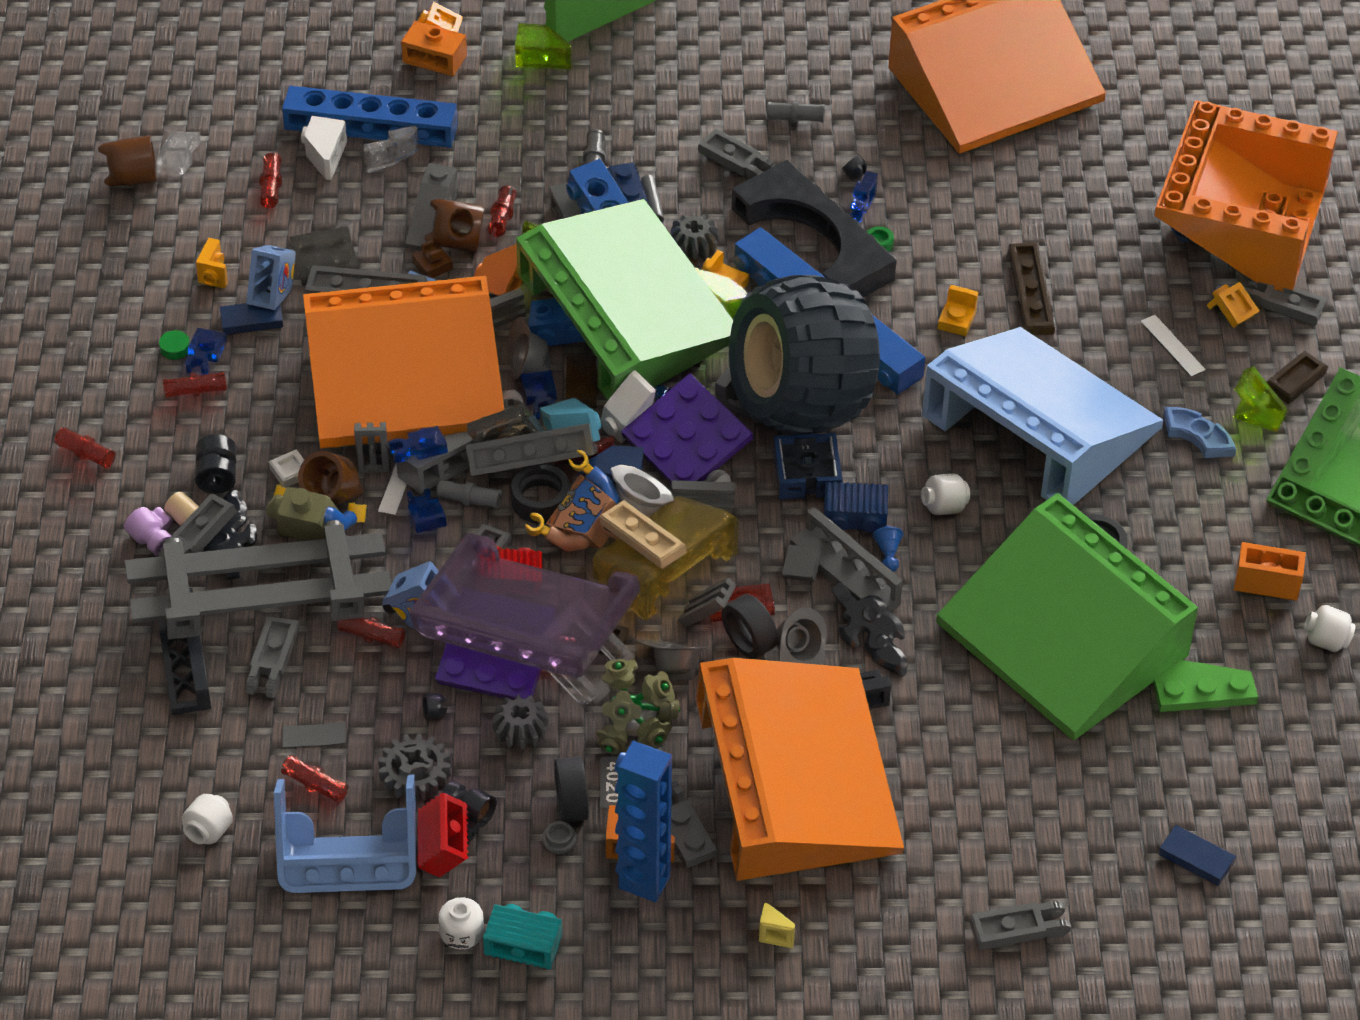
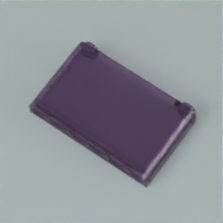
[409,533,640,678]

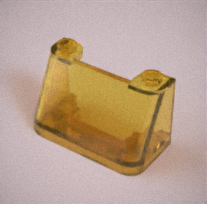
[593,496,739,621]

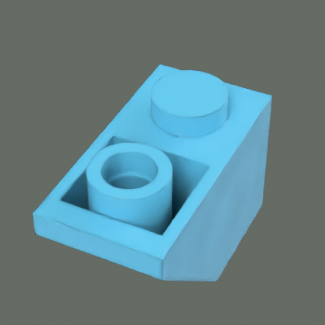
[540,398,601,442]

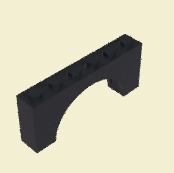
[731,160,897,297]

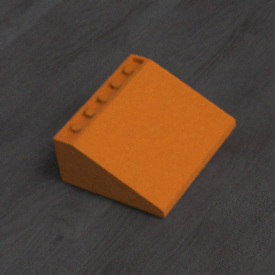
[888,0,1106,154]
[1154,100,1338,292]
[303,276,506,449]
[695,658,904,881]

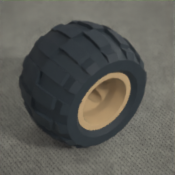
[729,275,880,434]

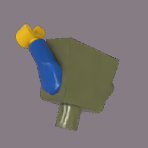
[266,485,367,541]

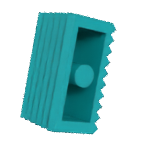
[483,904,563,970]

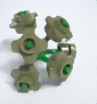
[596,659,681,754]

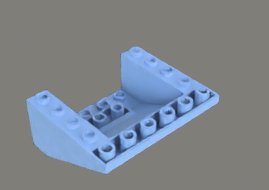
[922,327,1163,505]

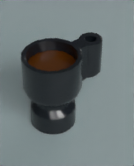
[442,780,497,841]

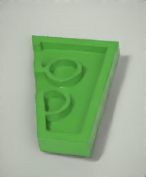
[1153,660,1258,712]

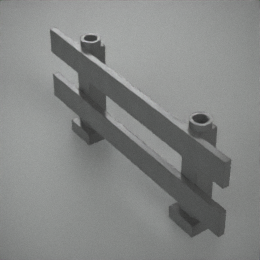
[125,520,392,640]

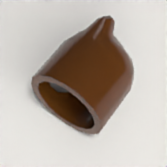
[98,135,158,186]
[424,199,485,253]
[298,451,364,505]

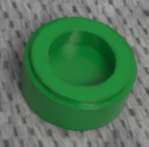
[867,227,894,251]
[159,330,190,360]

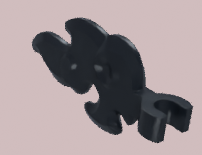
[204,489,257,580]
[831,582,908,677]

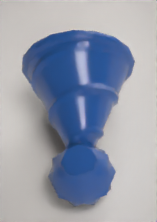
[872,525,904,572]

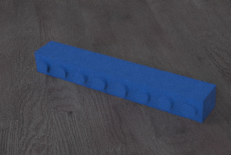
[734,227,925,395]

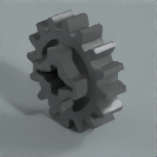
[378,733,451,801]

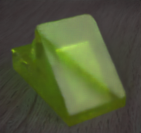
[1234,366,1288,432]

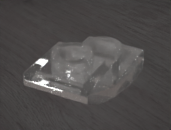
[363,125,419,173]
[155,132,201,177]

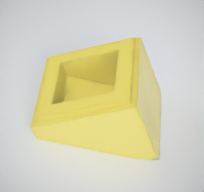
[759,903,795,948]

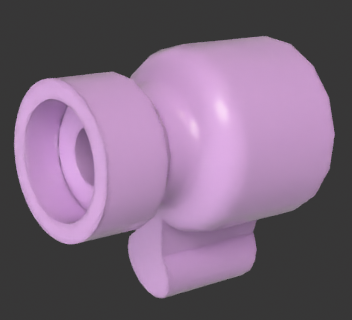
[124,507,173,556]

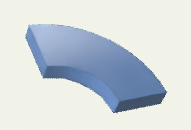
[1163,407,1236,458]

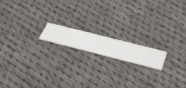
[1141,315,1206,376]
[378,445,407,515]

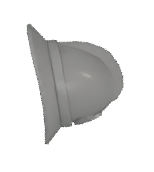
[610,464,674,520]

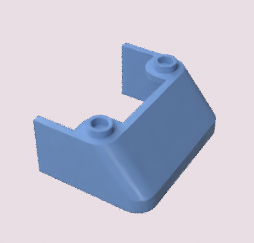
[274,775,416,893]

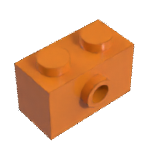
[401,21,467,77]
[1233,542,1306,601]

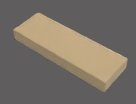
[599,500,687,569]

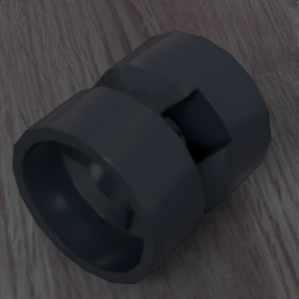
[195,434,237,494]

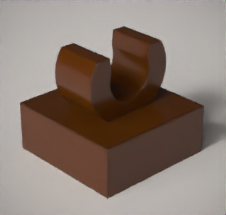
[412,240,453,278]

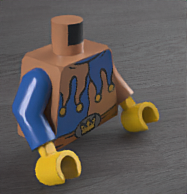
[525,450,620,551]

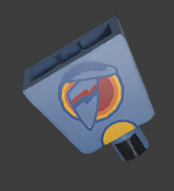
[246,245,296,310]
[382,561,461,628]

